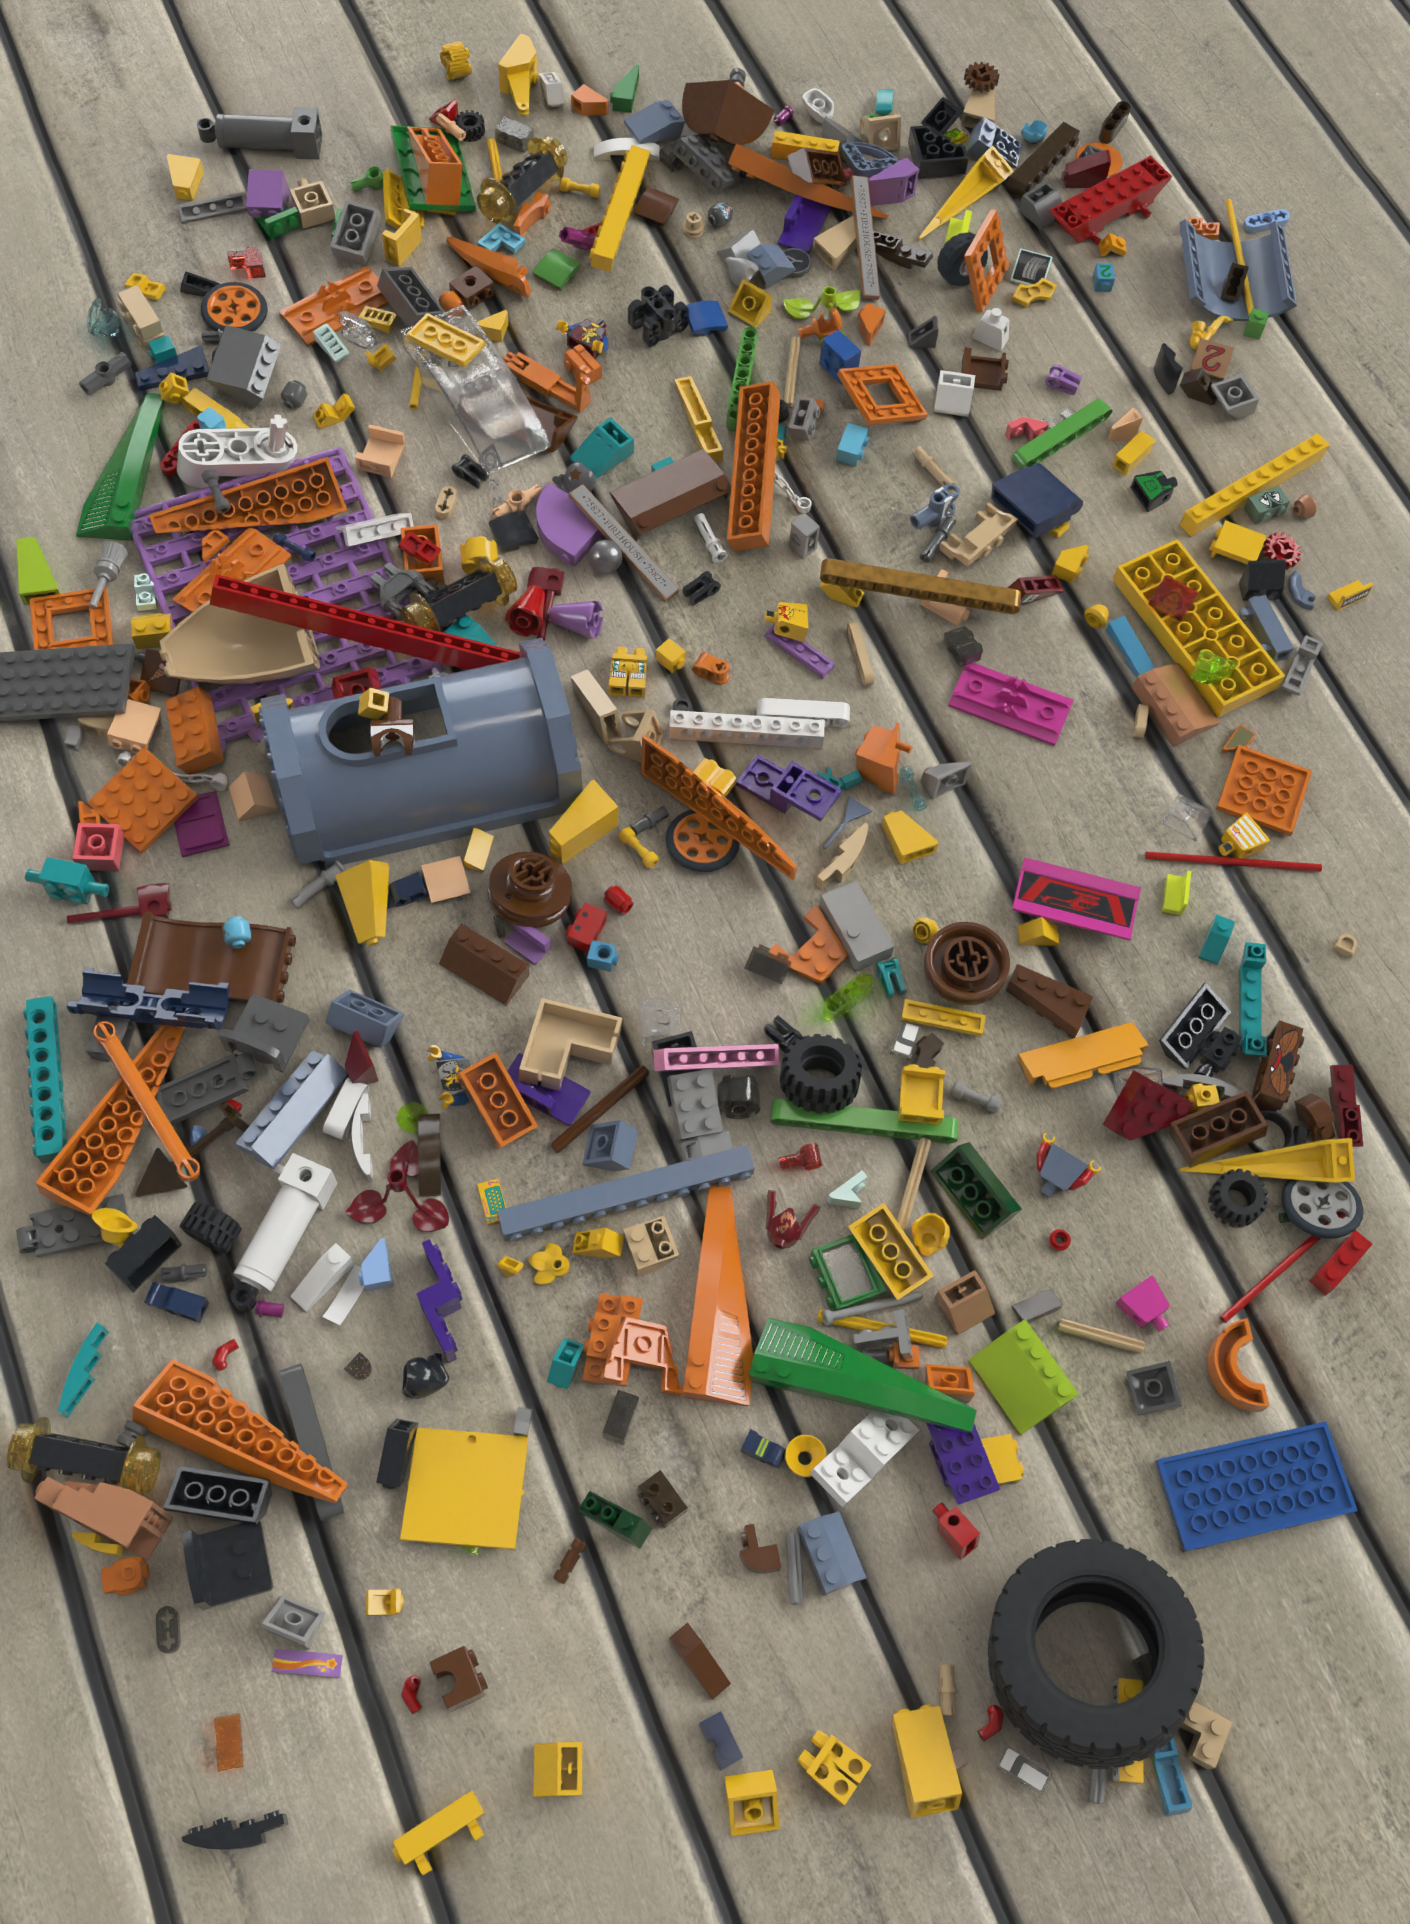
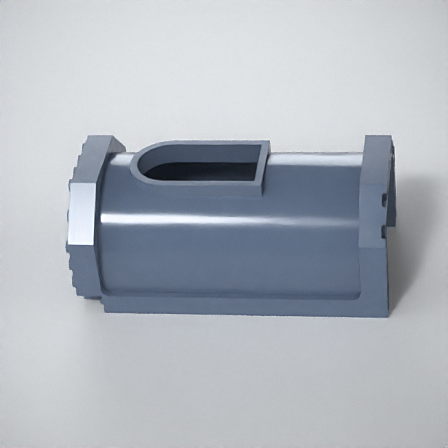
[259,638,582,868]

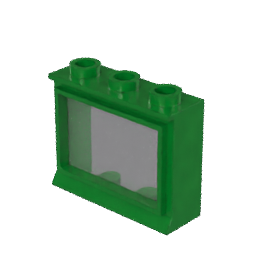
[809,1234,886,1311]

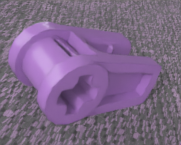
[1045,365,1082,395]

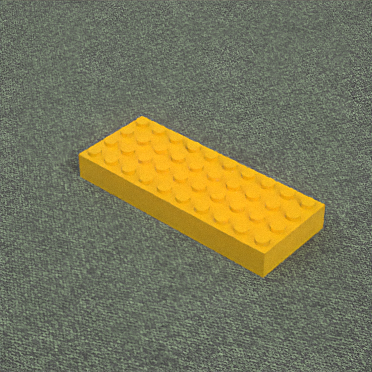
[1112,539,1285,718]

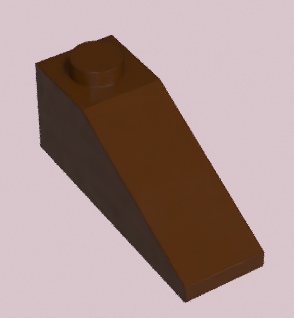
[668,1622,731,1700]

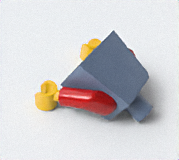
[1036,1133,1101,1197]

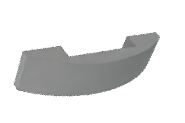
[1282,635,1323,696]
[1159,1074,1242,1102]

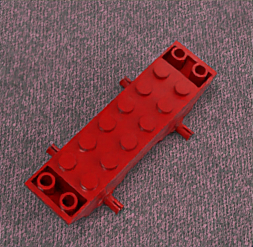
[1049,155,1172,245]

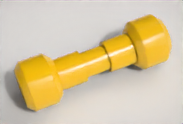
[559,177,600,198]
[619,827,659,868]

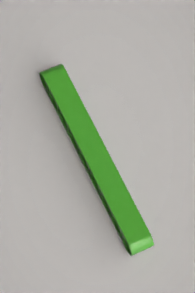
[771,1099,959,1143]

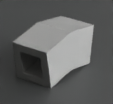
[64,725,84,752]
[513,1407,532,1436]

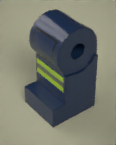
[741,1429,786,1468]

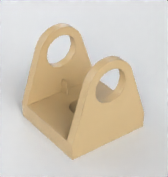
[860,112,901,151]
[608,709,664,762]

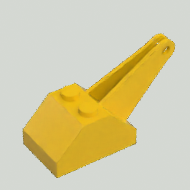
[498,34,539,116]

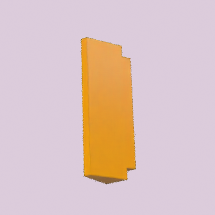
[1018,1022,1149,1089]

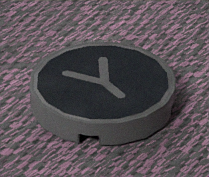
[783,248,811,278]

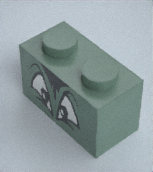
[1243,485,1290,524]

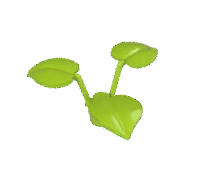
[783,286,860,345]

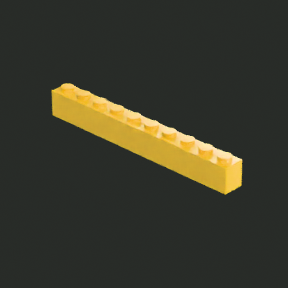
[589,145,651,272]
[1180,433,1330,537]

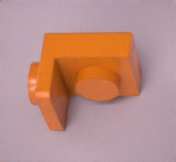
[888,1341,919,1369]

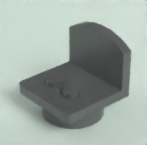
[219,994,309,1073]

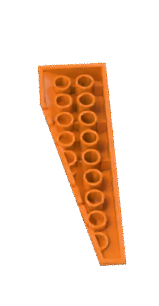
[35,1025,185,1215]

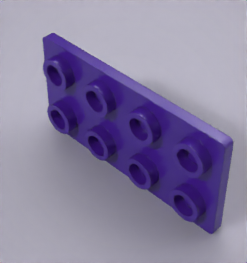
[778,195,831,254]
[507,1053,591,1126]
[926,1403,1000,1505]

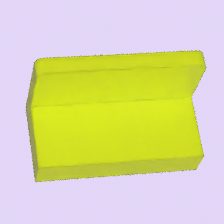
[945,210,972,243]
[1162,870,1191,916]

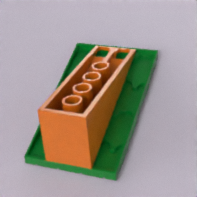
[390,125,476,212]

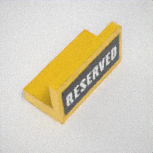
[1327,580,1374,611]

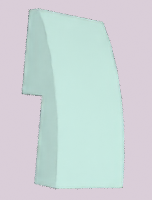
[134,574,157,611]

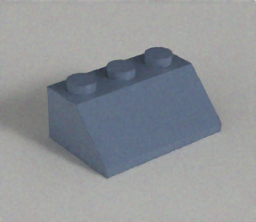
[325,989,404,1048]
[797,1512,866,1596]

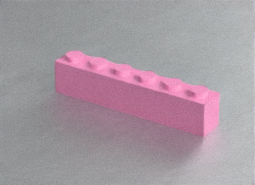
[653,1044,780,1072]

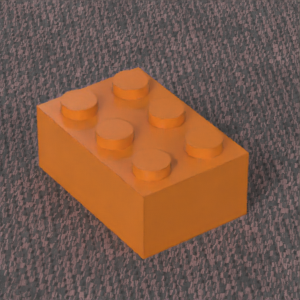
[401,524,445,583]

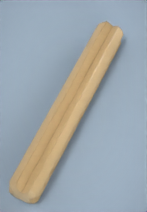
[1058,1319,1145,1354]

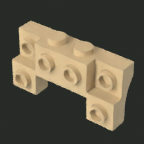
[939,502,1017,567]

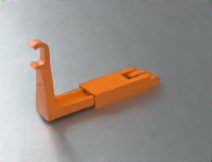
[498,352,591,413]

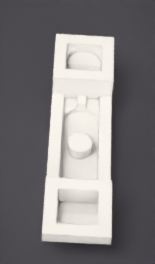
[594,138,660,160]
[352,1093,373,1181]

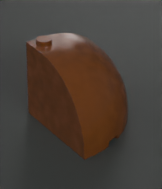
[682,80,774,145]

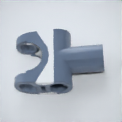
[910,484,960,529]

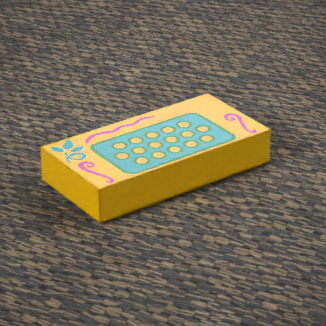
[477,1178,506,1226]

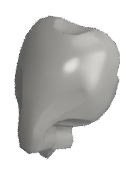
[725,257,759,288]

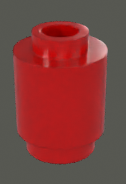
[604,885,634,915]

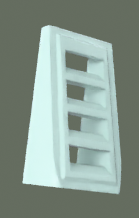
[313,323,350,363]

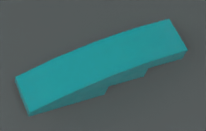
[58,1322,109,1418]

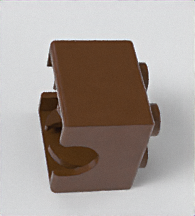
[430,1646,488,1712]

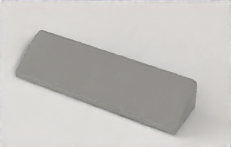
[177,192,247,223]

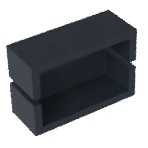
[105,1215,182,1293]

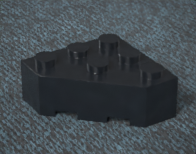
[908,125,969,178]

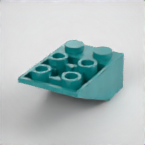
[570,417,634,480]

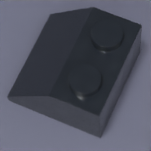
[1239,559,1286,601]

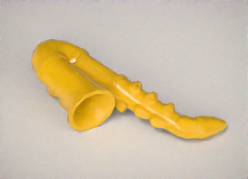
[1189,316,1233,351]

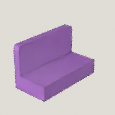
[505,924,551,965]

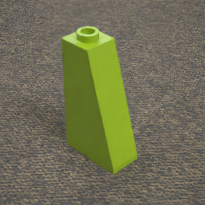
[16,537,61,605]

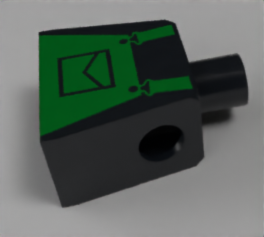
[1130,471,1178,513]

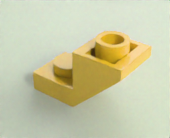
[312,393,355,429]

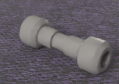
[950,1081,1002,1113]

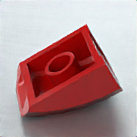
[331,667,382,699]

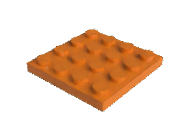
[1216,745,1312,836]
[87,747,200,854]

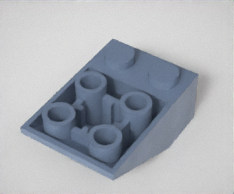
[967,117,1023,168]

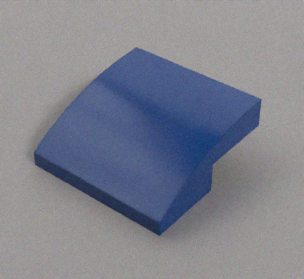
[686,301,728,335]

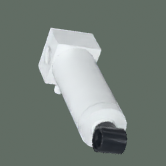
[231,1153,338,1312]

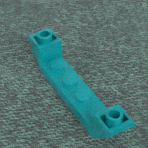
[1239,942,1267,1057]

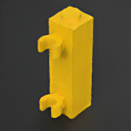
[392,1790,485,1876]

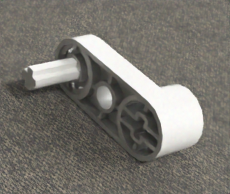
[177,415,297,488]

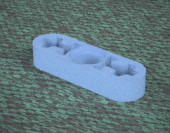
[1243,209,1290,233]

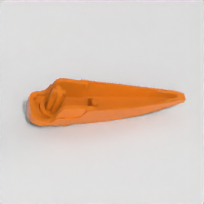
[446,237,532,298]

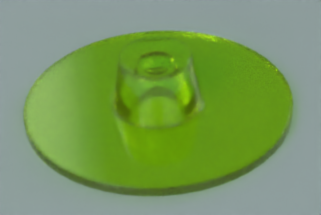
[397,1102,428,1133]

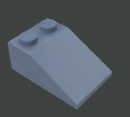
[623,100,685,144]

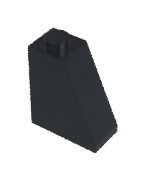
[376,1418,419,1489]

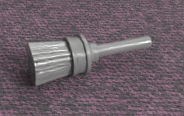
[89,541,128,609]

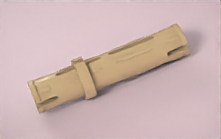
[912,446,955,491]

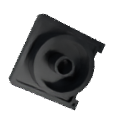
[182,1521,274,1610]

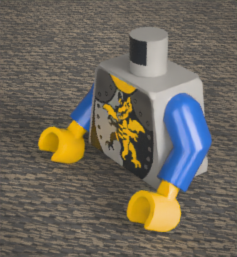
[427,1045,472,1109]

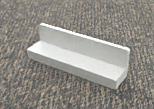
[336,513,414,546]

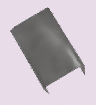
[86,1015,134,1062]

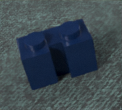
[699,1711,743,1771]

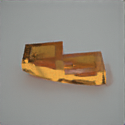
[214,1713,243,1772]

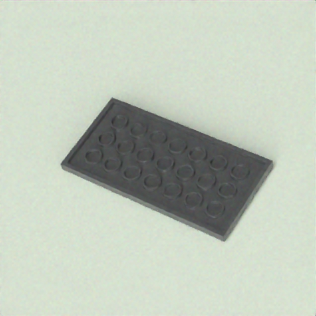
[0,643,136,721]

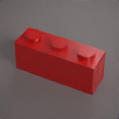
[1309,1230,1373,1296]

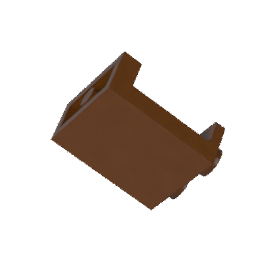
[961,347,1009,391]

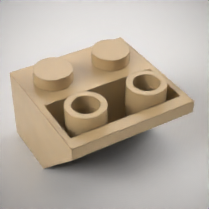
[623,1215,679,1277]

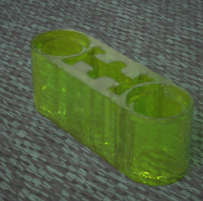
[822,973,874,1021]

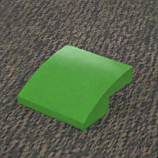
[532,248,581,291]

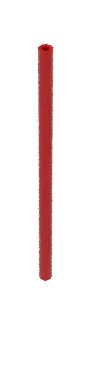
[1145,851,1322,872]
[1220,1212,1347,1323]

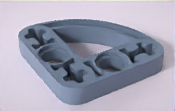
[841,142,898,177]

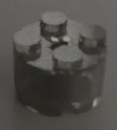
[717,1075,761,1119]

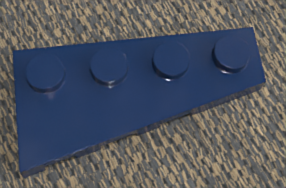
[135,345,209,391]

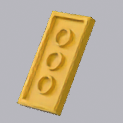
[406,313,486,368]

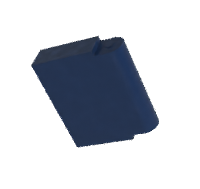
[991,463,1083,538]

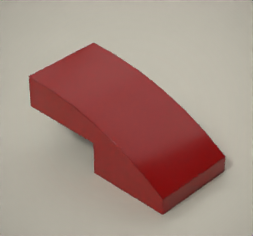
[398,531,441,564]

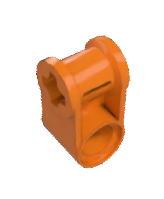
[692,652,729,685]

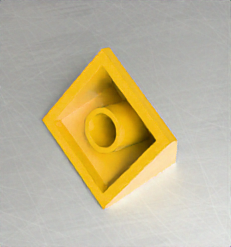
[728,279,772,328]

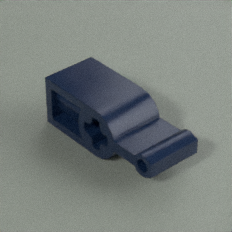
[387,872,429,909]
[144,1282,209,1323]

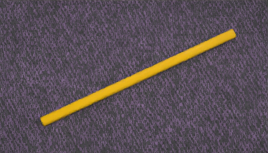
[1225,199,1254,316]

